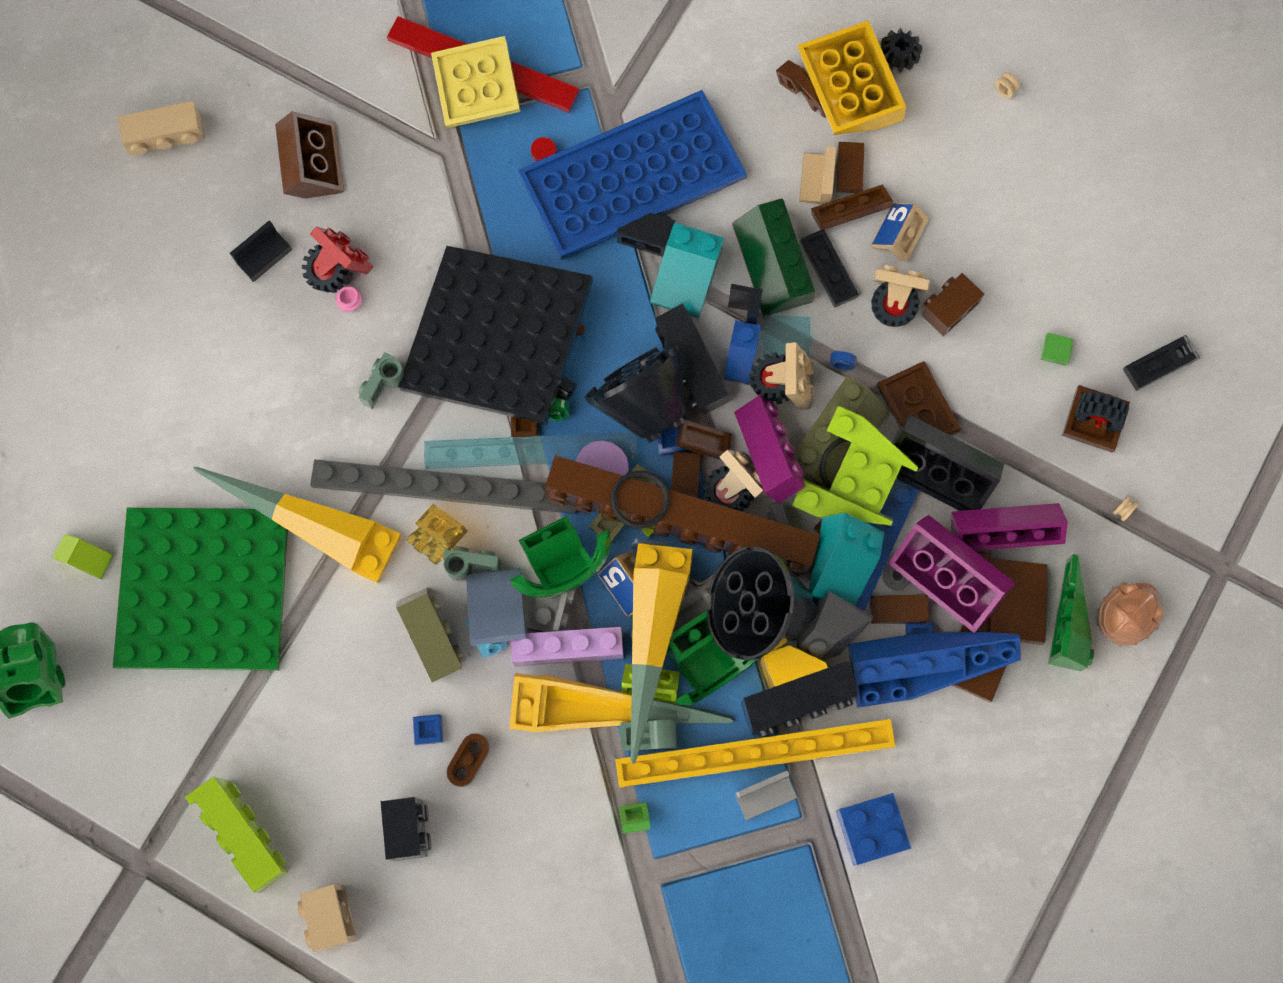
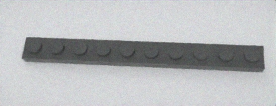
[310,459,576,514]

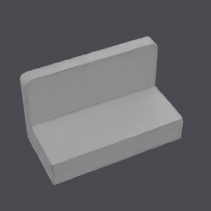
[735,770,798,821]

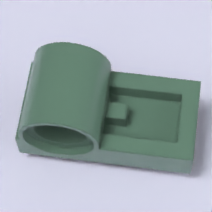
[359,352,404,409]
[443,546,501,581]
[620,720,677,751]

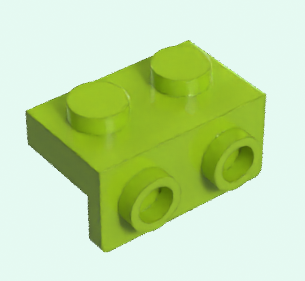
[622,664,680,704]

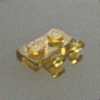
[406,504,468,565]

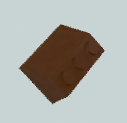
[275,111,344,199]

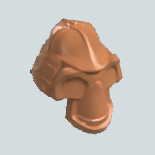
[1096,582,1164,646]

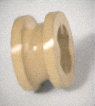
[995,72,1020,98]
[1113,495,1139,522]

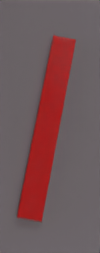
[387,16,579,113]

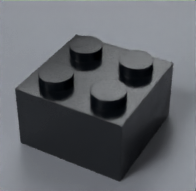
[380,797,432,861]

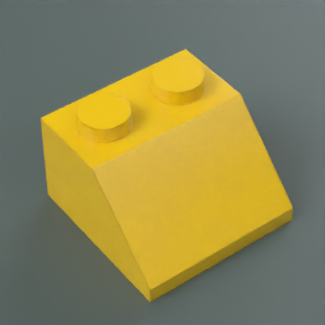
[759,645,828,689]

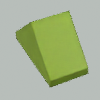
[52,534,114,580]

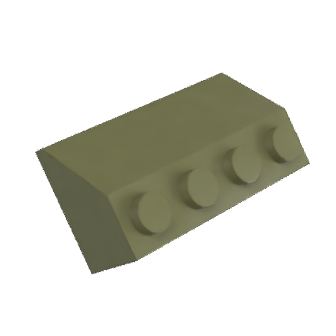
[793,375,889,490]

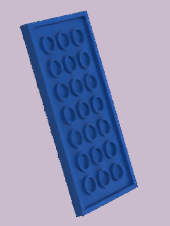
[518,90,747,260]

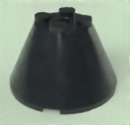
[584,341,687,442]
[707,547,817,660]

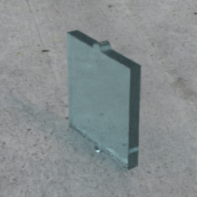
[761,315,812,357]

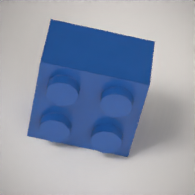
[836,793,912,866]

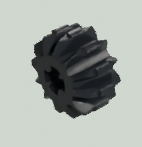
[880,28,922,73]

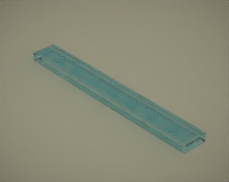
[424,432,638,469]

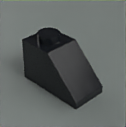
[616,213,676,257]

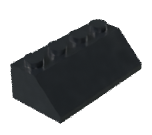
[892,414,1005,511]
[741,660,858,738]

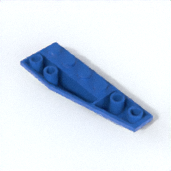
[848,632,1021,708]

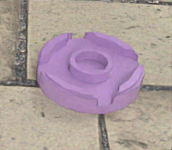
[576,440,629,476]

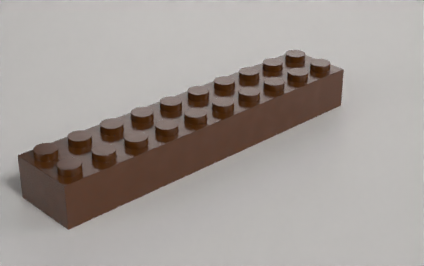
[545,455,820,577]

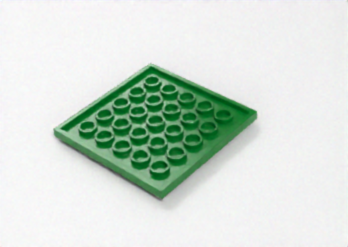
[112,507,288,671]

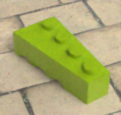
[185,776,288,893]

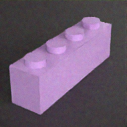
[511,627,624,667]

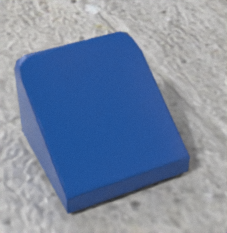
[658,426,691,456]

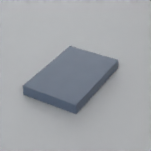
[466,568,526,646]

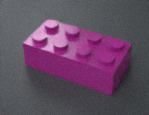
[888,514,1016,633]

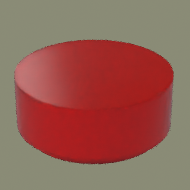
[531,137,556,162]

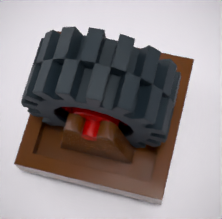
[1061,385,1130,453]

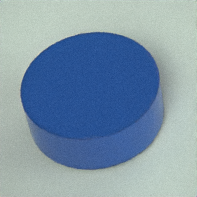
[829,351,857,370]

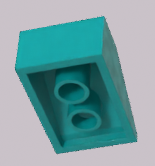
[650,222,724,319]
[809,513,885,605]

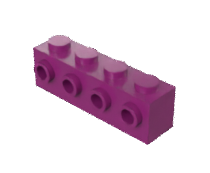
[734,395,806,504]
[950,503,1068,551]

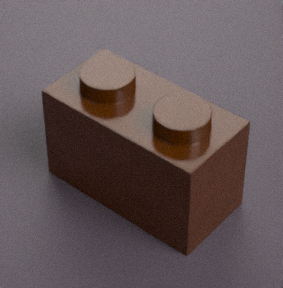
[921,273,985,337]

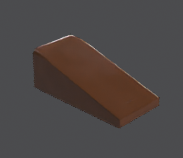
[871,594,929,624]

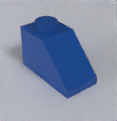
[723,320,761,385]

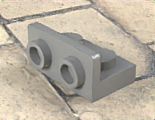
[527,581,576,632]

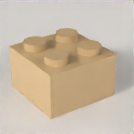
[298,884,357,952]

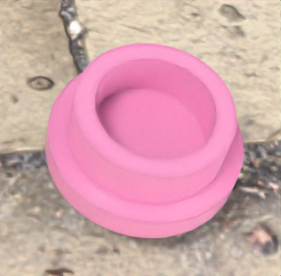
[336,286,362,312]

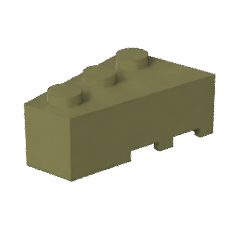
[396,588,465,682]

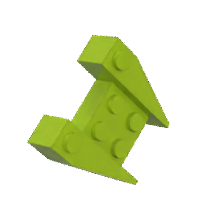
[792,405,918,525]

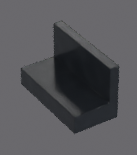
[229,220,292,282]
[728,284,763,325]

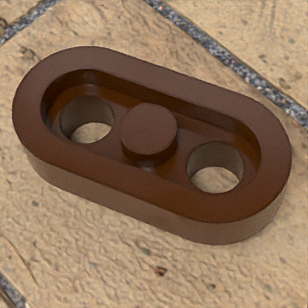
[447,734,490,787]

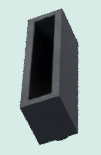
[655,303,732,415]

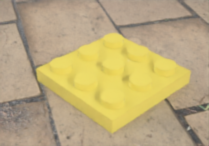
[431,36,521,128]

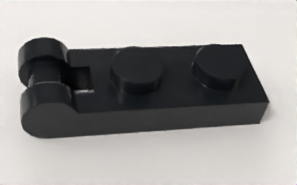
[1123,335,1200,391]

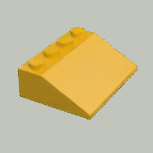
[797,20,906,135]

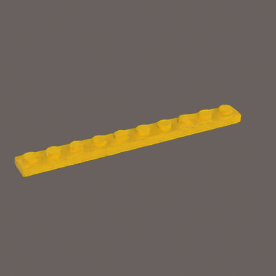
[615,719,896,788]

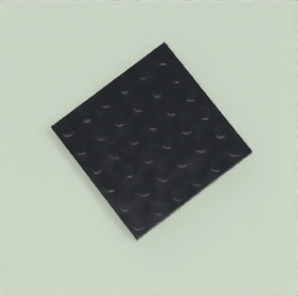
[398,246,593,425]

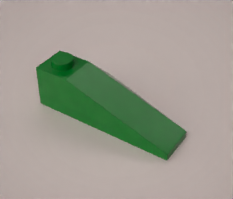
[1048,554,1094,671]

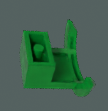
[509,516,611,598]
[667,608,759,706]

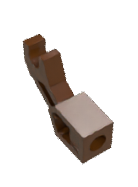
[776,60,826,118]

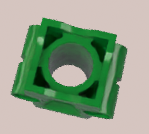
[0,622,65,719]

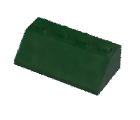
[732,198,815,317]

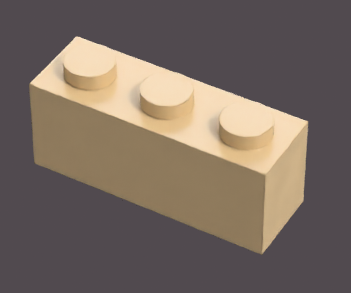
[118,101,204,155]

